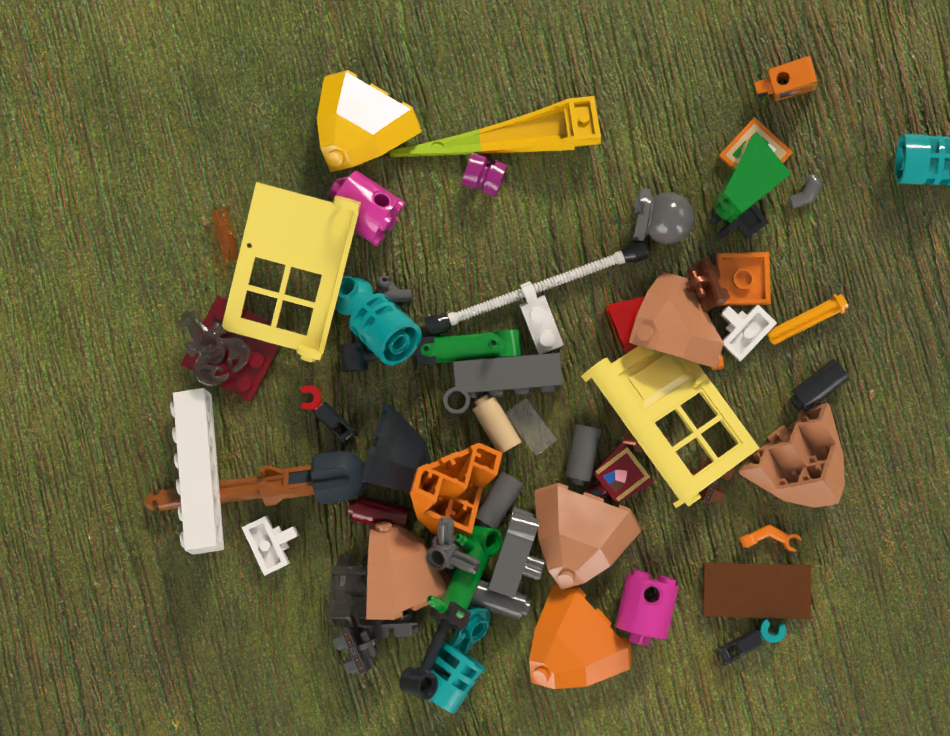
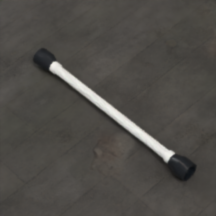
[424,240,649,337]

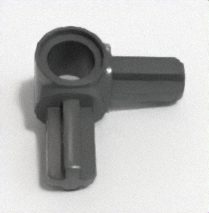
[426,517,481,574]

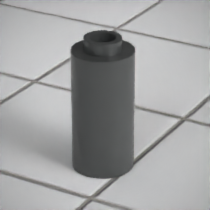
[565,424,602,486]
[476,471,525,529]
[469,580,531,620]

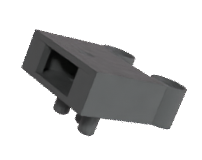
[488,507,545,598]

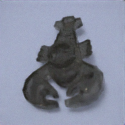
[177,310,250,386]

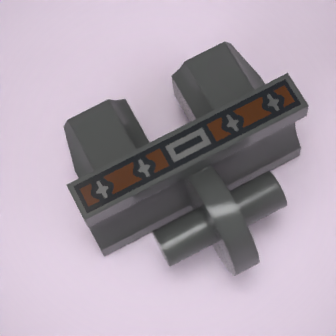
[332,622,380,675]

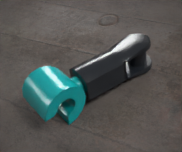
[714,618,786,666]

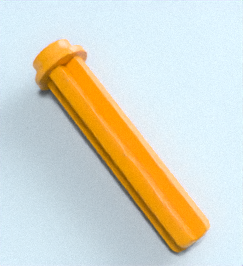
[767,294,848,345]

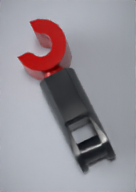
[300,385,358,446]

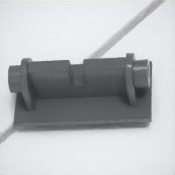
[363,609,419,639]

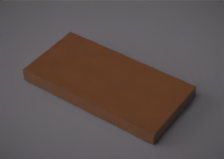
[703,562,811,619]

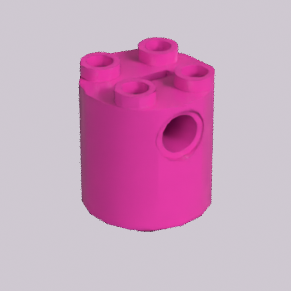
[328,170,405,247]
[615,569,679,646]

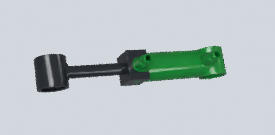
[339,329,521,372]
[399,525,502,700]

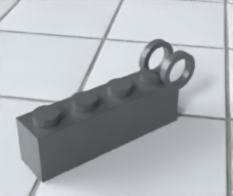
[443,353,563,414]

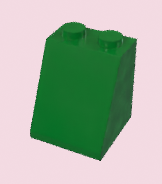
[714,132,791,224]

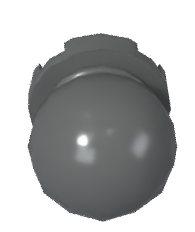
[631,188,695,244]

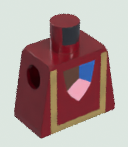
[586,442,654,503]

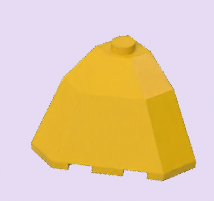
[317,70,422,172]

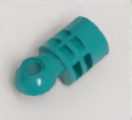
[895,134,950,186]
[335,276,422,365]
[429,608,491,714]

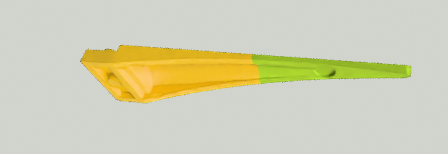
[389,96,601,157]

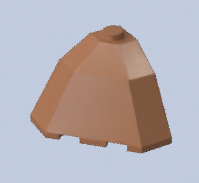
[629,272,724,369]
[738,403,845,508]
[534,483,642,590]
[366,521,450,620]

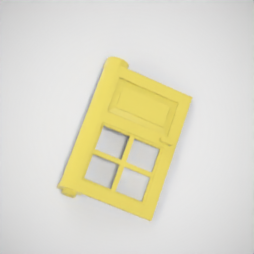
[221,182,361,362]
[581,346,759,508]

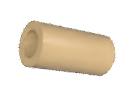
[472,395,522,453]

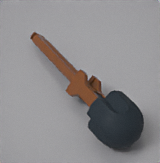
[145,451,366,511]

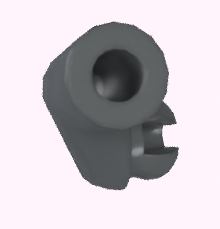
[788,174,822,209]
[376,275,412,302]

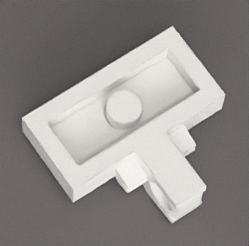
[719,305,777,361]
[242,515,299,576]

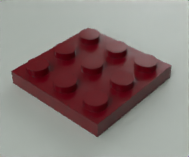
[180,295,281,402]

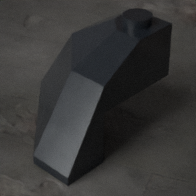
[361,403,432,493]

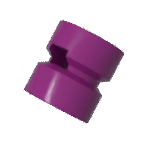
[461,152,508,197]

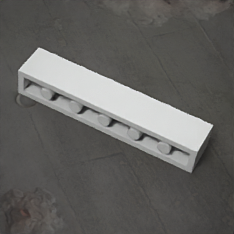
[170,388,224,554]

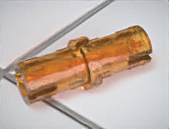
[211,207,239,263]

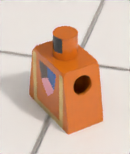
[754,56,817,101]

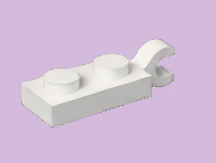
[519,281,564,354]

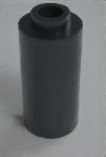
[789,359,849,412]

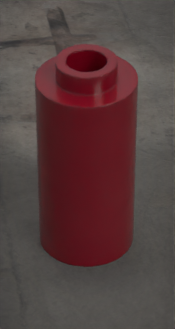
[348,495,410,528]

